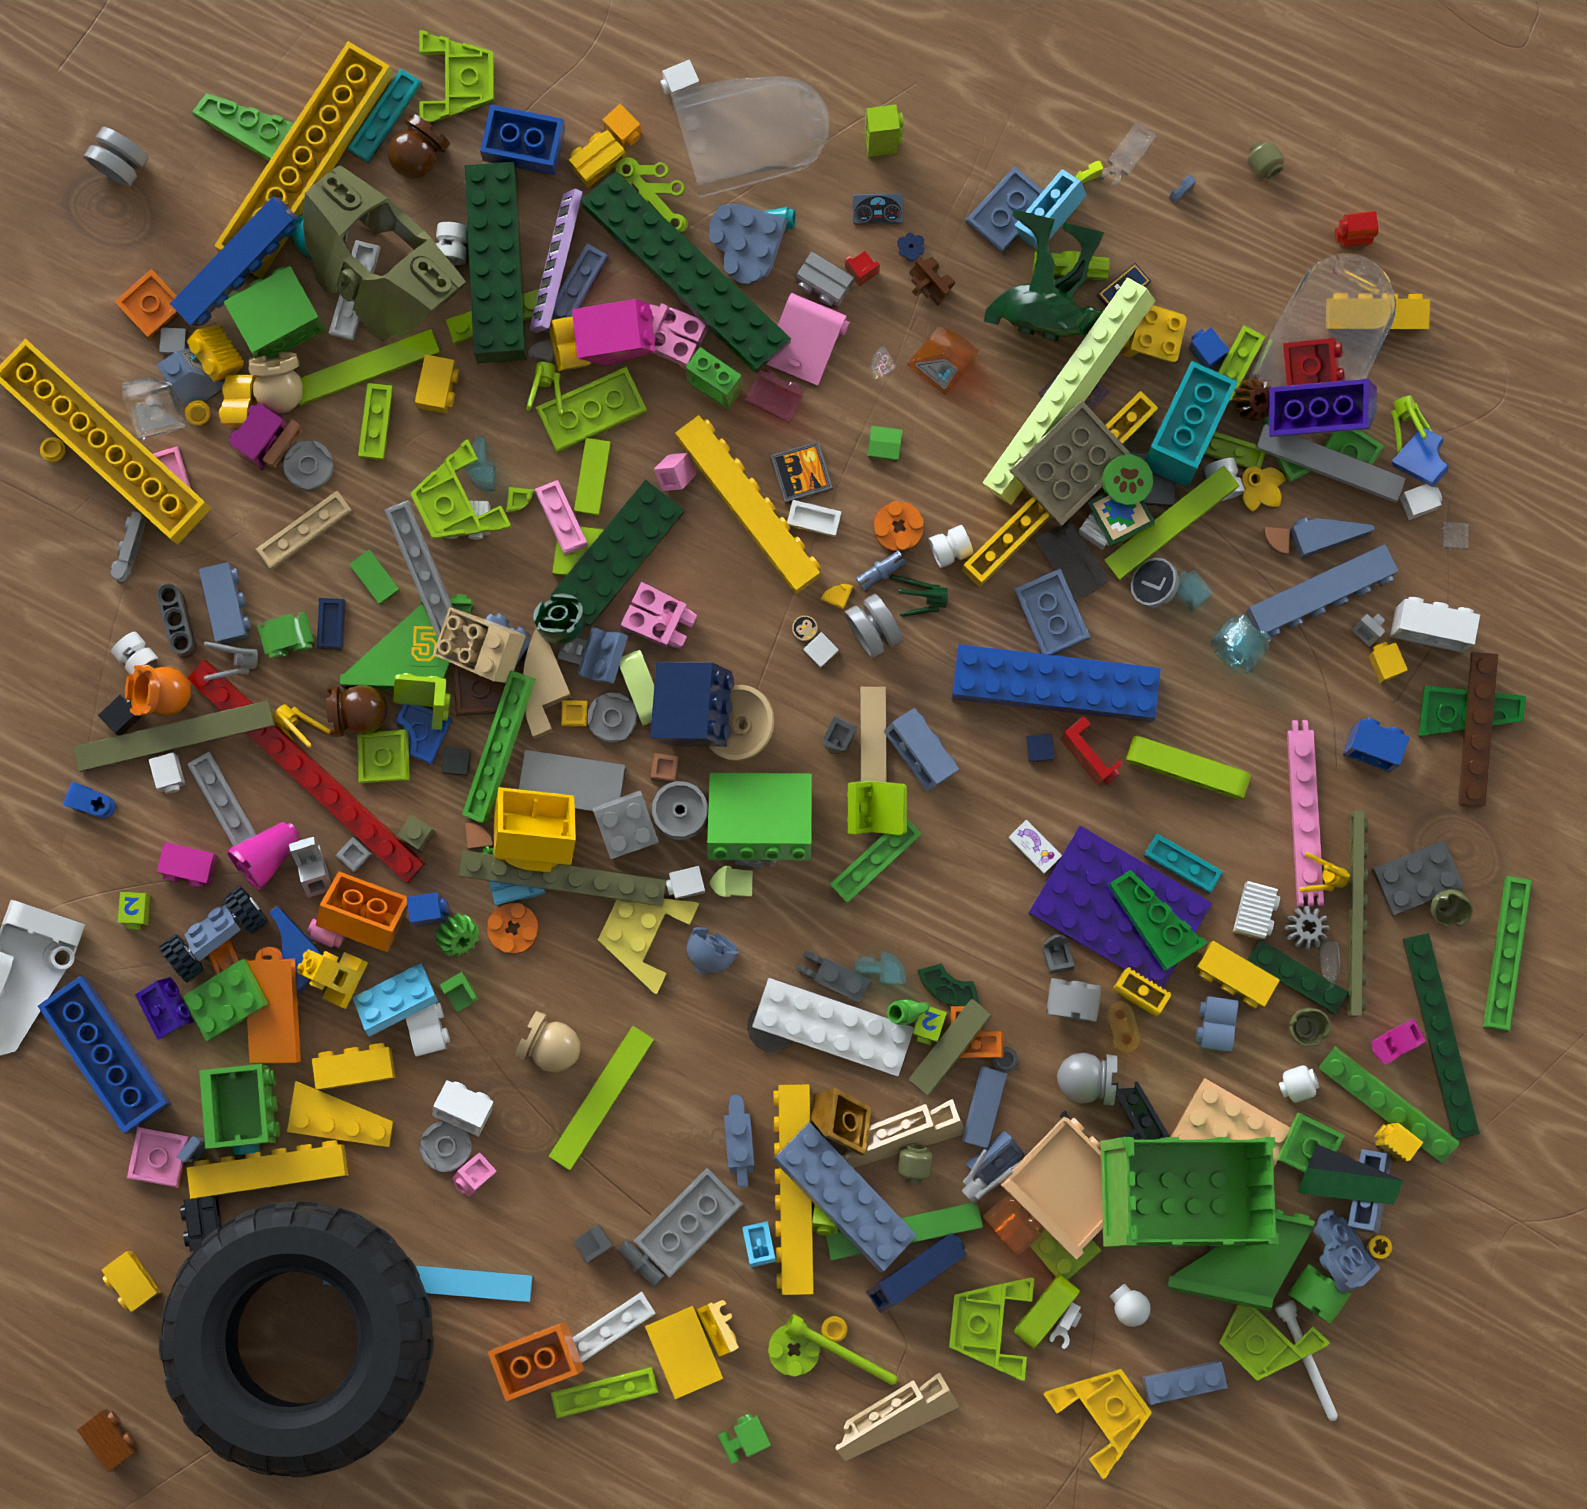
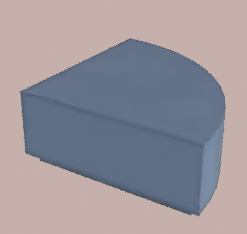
[1169,175,1196,204]

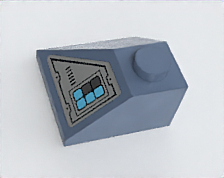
[156,348,225,408]

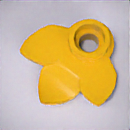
[1241,466,1286,512]

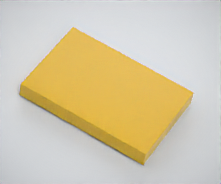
[645,1306,723,1399]

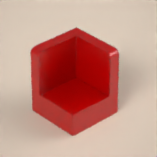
[845,251,880,287]

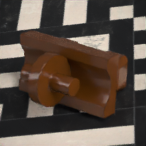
[909,257,955,306]

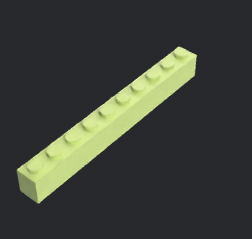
[983,277,1156,505]

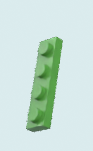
[830,818,922,903]

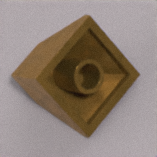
[810,1088,872,1155]

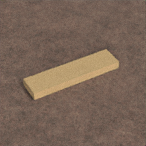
[256,491,353,571]
[860,687,886,782]

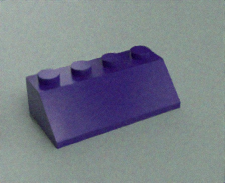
[1269,378,1377,437]

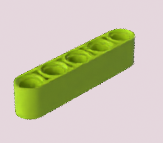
[1126,736,1252,800]

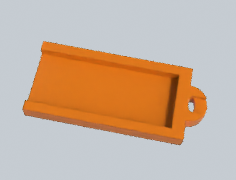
[246,947,301,1063]

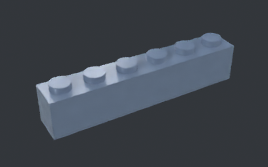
[1246,544,1399,639]

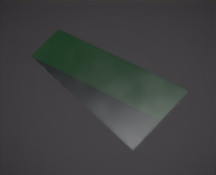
[1297,1144,1404,1205]

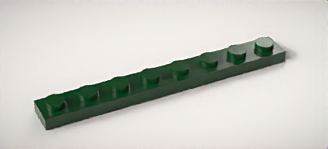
[1402,933,1480,1139]

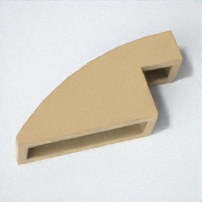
[523,628,572,740]

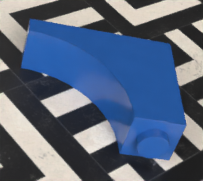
[270,906,323,996]

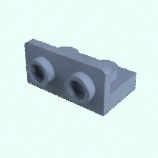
[578,628,628,684]

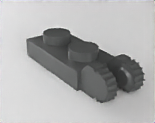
[796,950,870,1003]

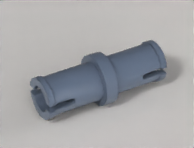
[856,550,907,591]

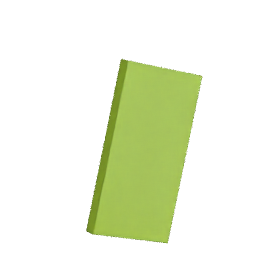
[536,366,647,453]

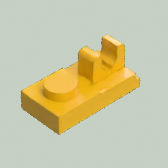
[697,1300,739,1357]

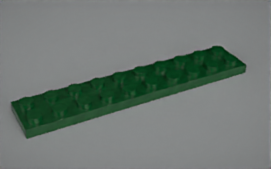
[580,171,791,373]

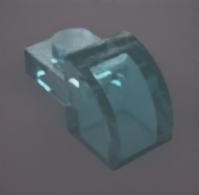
[465,436,496,492]
[854,951,906,985]

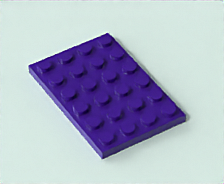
[1028,826,1212,990]

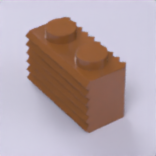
[77,1409,137,1473]

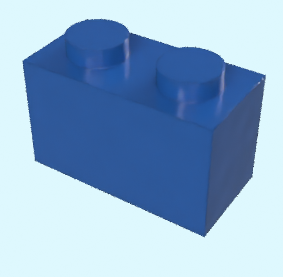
[406,892,450,927]

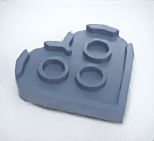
[709,203,788,285]
[1313,1210,1380,1293]

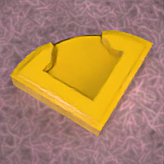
[820,584,853,610]

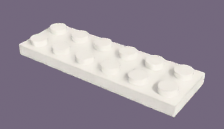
[752,978,914,1077]

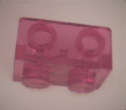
[745,370,803,423]

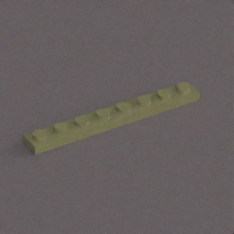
[1347,811,1369,1017]
[459,850,666,906]

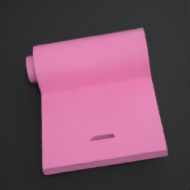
[766,293,850,385]

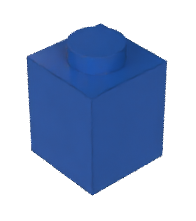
[1189,327,1230,369]

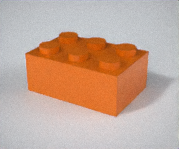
[316,871,408,952]
[488,1321,584,1401]

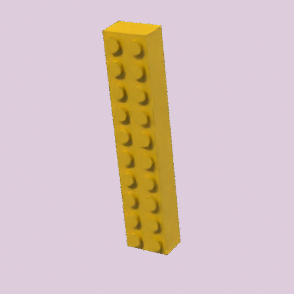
[214,41,393,279]
[0,338,212,545]

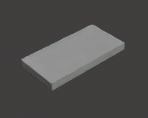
[519,750,626,812]
[634,1168,744,1278]

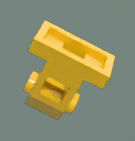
[297,949,368,1009]

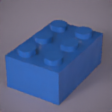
[480,105,565,175]

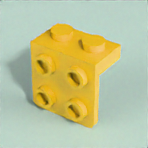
[1121,305,1187,363]

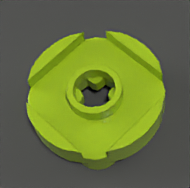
[768,1325,820,1377]

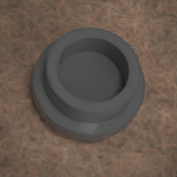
[992,1047,1018,1073]

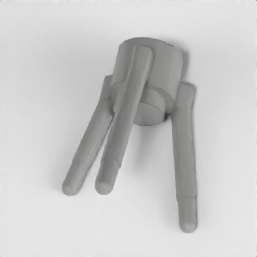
[204,642,258,681]
[962,1149,1020,1205]

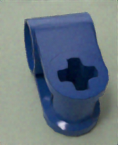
[63,781,116,818]

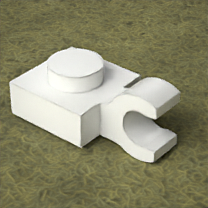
[1049,1302,1082,1349]

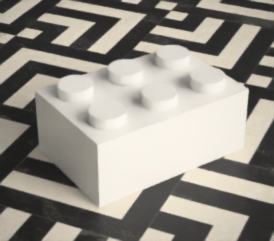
[1390,597,1480,653]

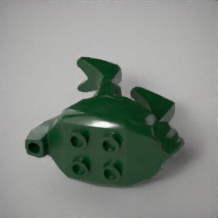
[983,210,1104,341]

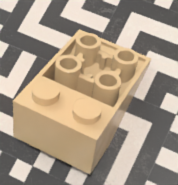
[433,607,526,683]

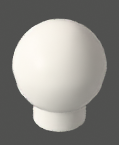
[1109,1284,1151,1327]

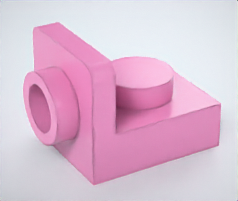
[452,1152,497,1197]

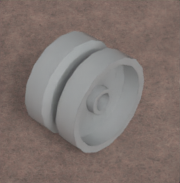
[83,127,149,187]
[844,593,903,659]
[652,781,709,841]

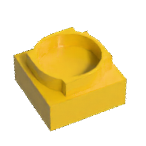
[494,787,576,873]

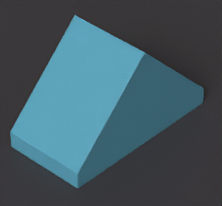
[742,1221,776,1267]

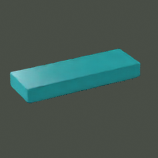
[1143,833,1223,894]

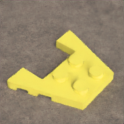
[598,899,699,994]

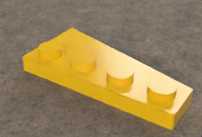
[287,1081,394,1147]

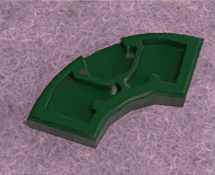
[917,963,980,1006]

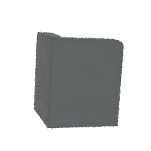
[574,1224,614,1263]

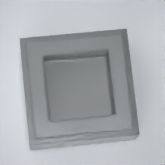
[159,328,187,355]
[335,837,372,873]

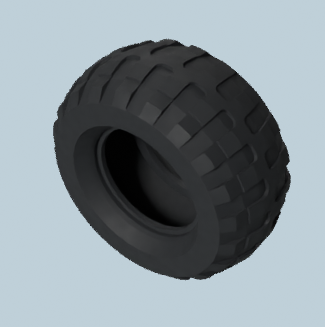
[159,1202,434,1477]

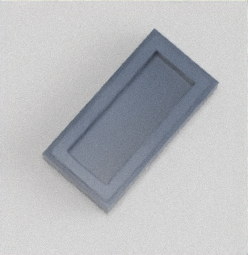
[177,1136,205,1163]

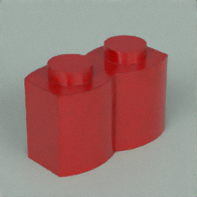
[1335,211,1379,248]

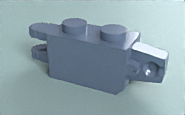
[724,1094,754,1187]

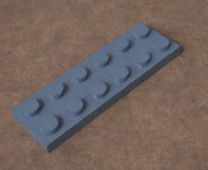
[773,1122,917,1273]

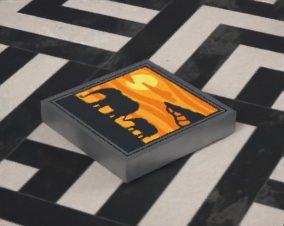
[770,441,833,504]

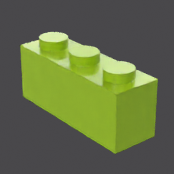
[865,105,904,157]

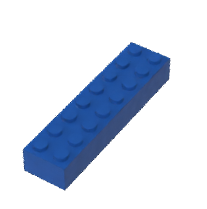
[951,644,1161,722]

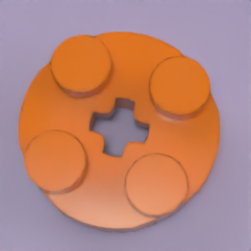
[874,501,924,552]
[487,903,539,954]

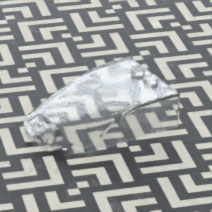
[671,76,829,198]
[1249,254,1396,387]

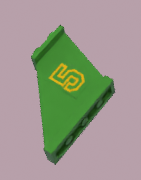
[340,594,474,690]

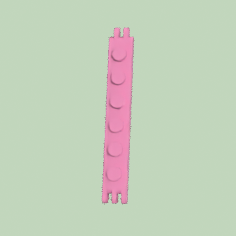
[1287,720,1324,907]

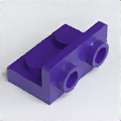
[135,977,193,1040]

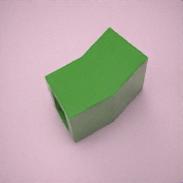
[867,426,902,461]

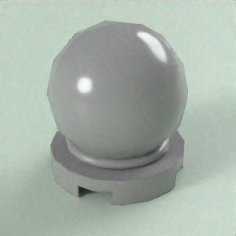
[1057,1052,1117,1106]

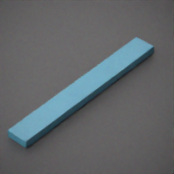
[323,1266,533,1302]

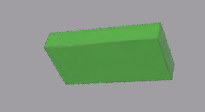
[349,550,400,605]

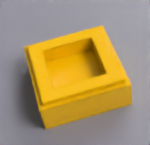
[561,700,588,727]

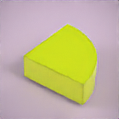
[1075,161,1103,184]

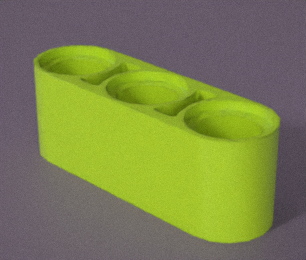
[1013,1274,1080,1349]

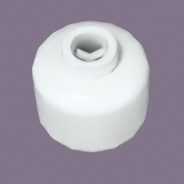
[1279,1065,1320,1103]

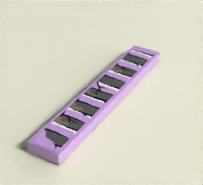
[529,188,582,333]

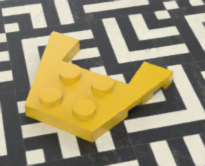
[1043,1369,1152,1479]

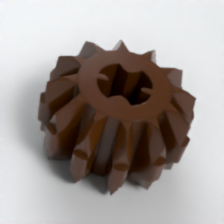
[1232,378,1270,421]

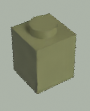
[397,815,436,853]

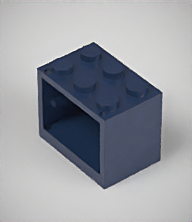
[650,662,734,747]

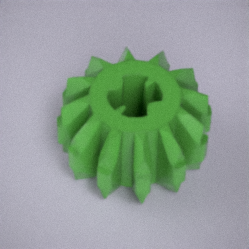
[435,913,480,958]

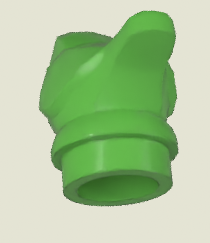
[887,1000,930,1026]

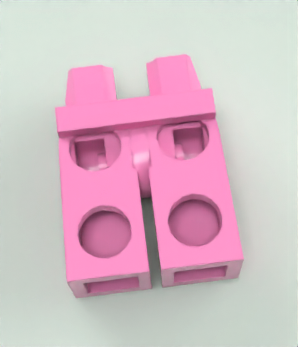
[650,303,709,370]
[620,582,697,650]

